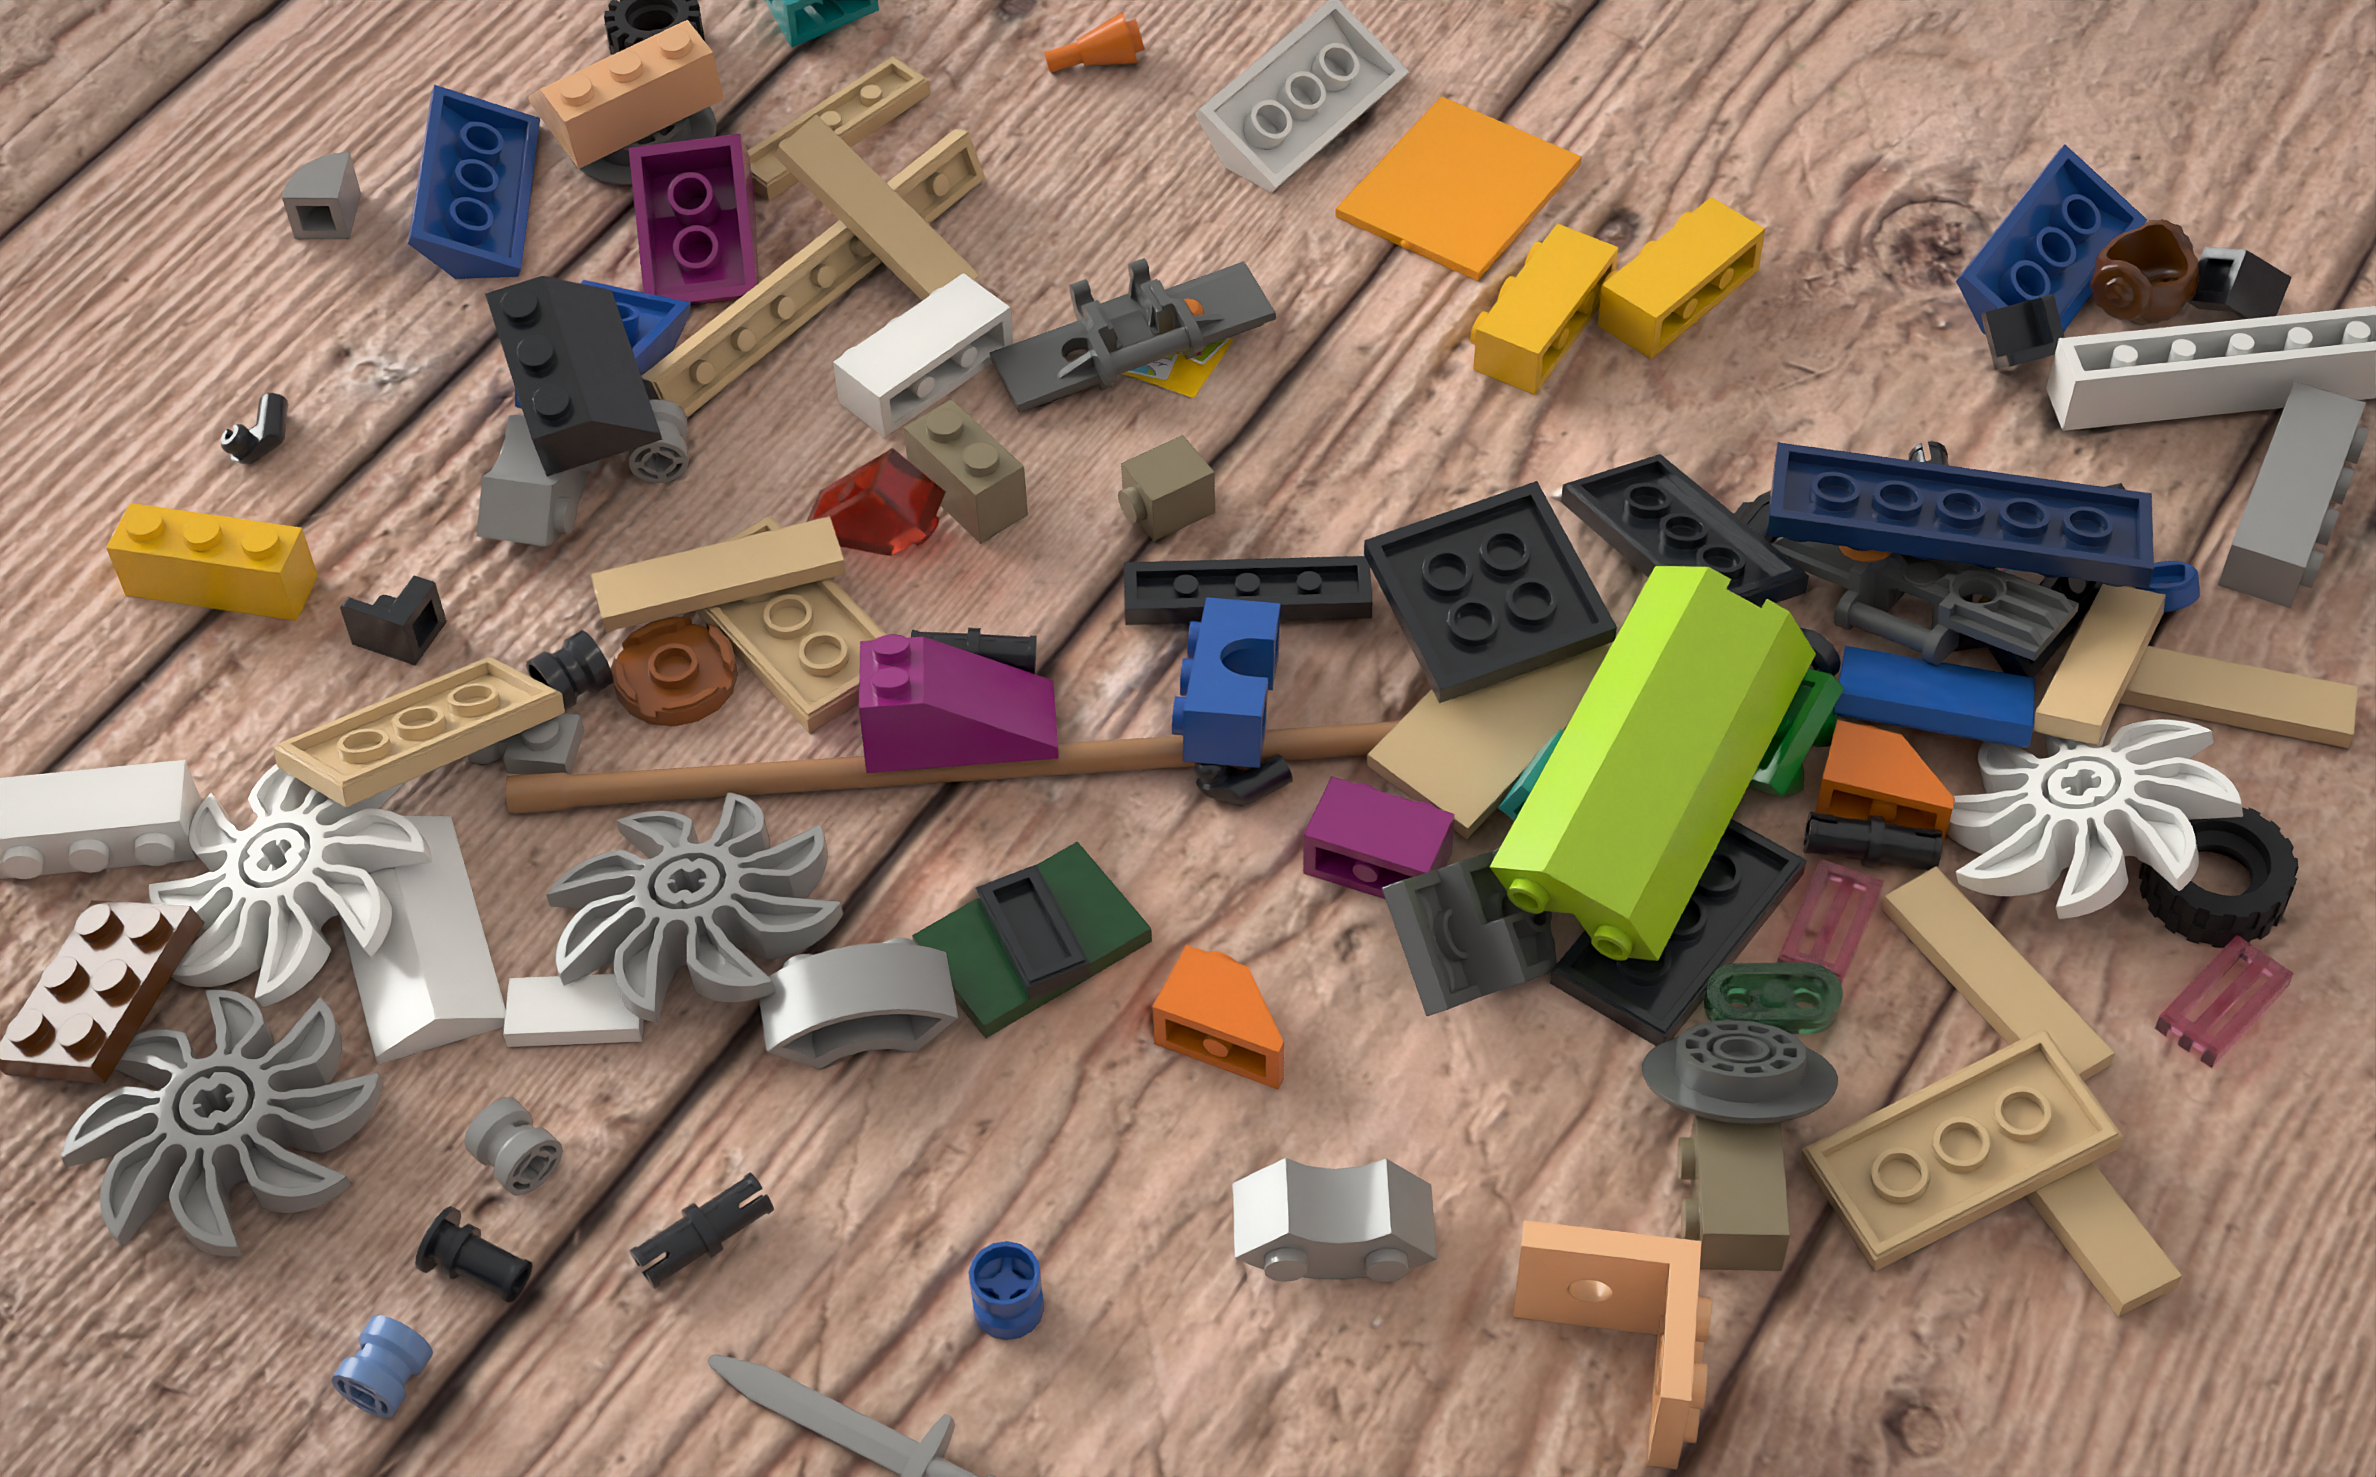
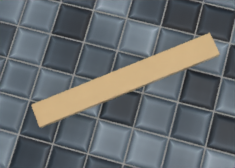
[641,129,986,418]

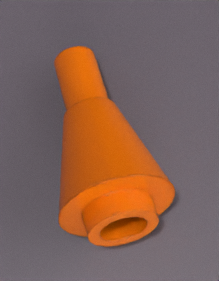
[1044,11,1145,73]

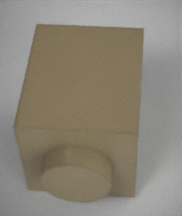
[1118,435,1215,541]

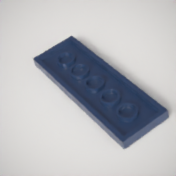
[1766,442,2154,589]

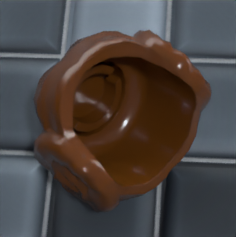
[2090,219,2199,325]

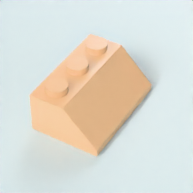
[528,20,724,169]

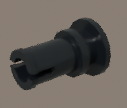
[415,1206,533,1303]

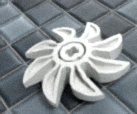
[1946,720,2243,919]
[149,764,432,1007]

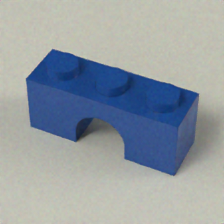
[1172,597,1281,768]

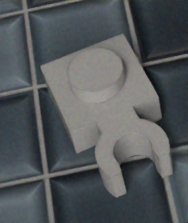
[466,713,584,775]

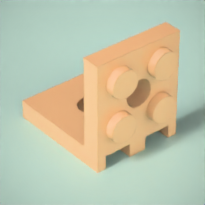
[1513,1220,1712,1470]

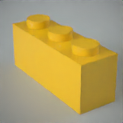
[1598,197,1765,359]
[1470,223,1619,395]
[106,503,318,621]

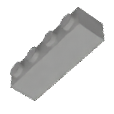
[2218,381,2369,608]

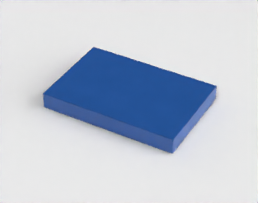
[1834,646,2035,748]

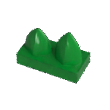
[1748,669,1844,797]

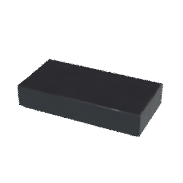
[975,865,1091,1000]

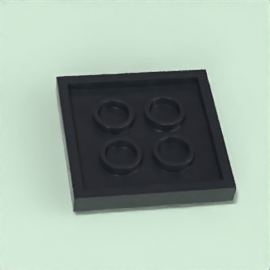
[1364,481,1617,703]

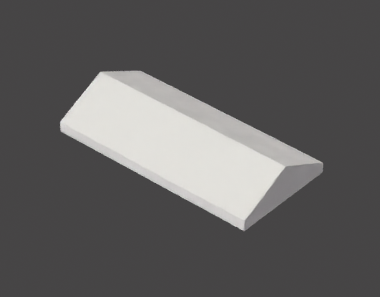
[1195,0,1409,193]
[340,816,506,1065]

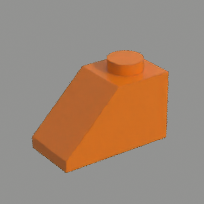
[1815,720,1955,848]
[1152,944,1284,1089]

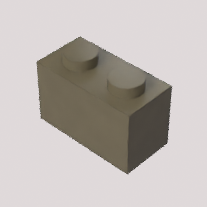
[903,399,1028,544]
[1677,1115,1790,1271]

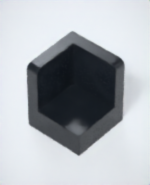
[2188,247,2292,319]
[1981,294,2065,370]
[340,575,447,666]

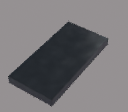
[1561,454,1809,608]
[1550,818,1807,1046]

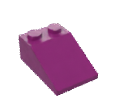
[629,134,759,306]
[859,634,1059,773]

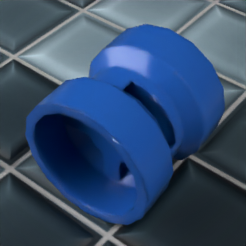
[968,1241,1044,1340]

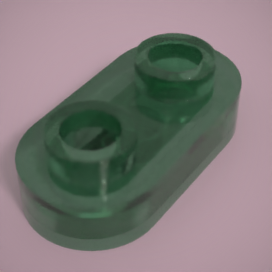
[1704,962,1843,1034]

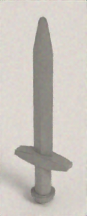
[708,1355,995,1477]

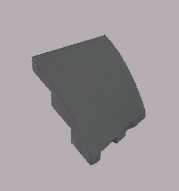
[1382,849,1557,1017]

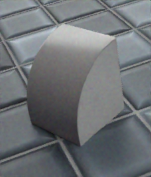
[282,152,361,239]

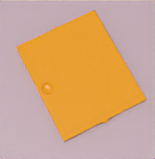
[1335,96,1582,281]

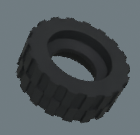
[2139,807,2299,948]

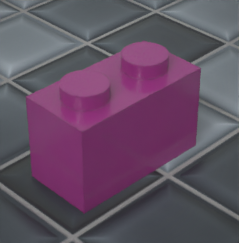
[1303,776,1455,899]

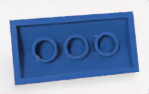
[408,85,540,279]
[1956,144,2147,359]

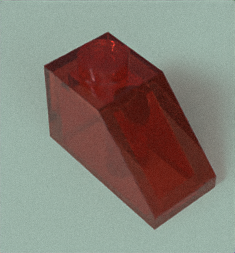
[806,448,946,556]

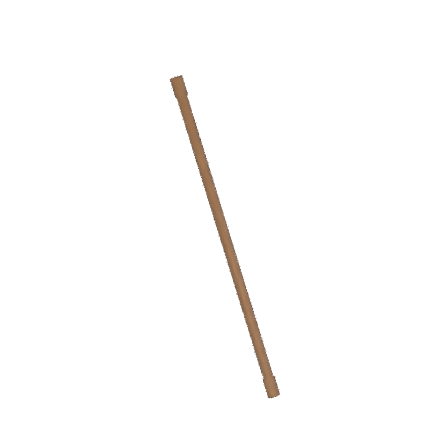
[505,721,1400,814]

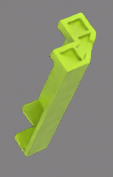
[1490,566,1816,961]

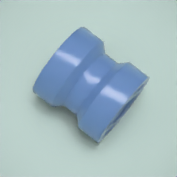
[331,1315,433,1418]

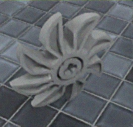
[546,792,843,1023]
[61,990,383,1257]

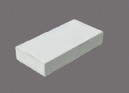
[503,974,644,1047]

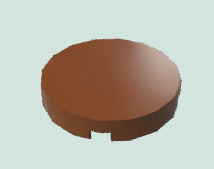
[611,617,738,727]

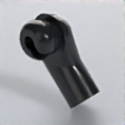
[221,393,289,464]
[1194,754,1293,806]

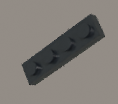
[1124,556,1373,625]

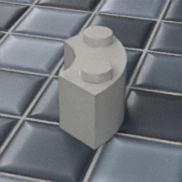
[476,414,600,546]
[759,938,958,1070]
[1232,1158,1437,1282]

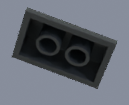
[485,276,663,477]

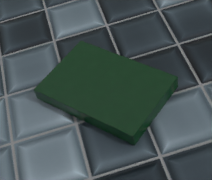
[912,841,1152,1039]

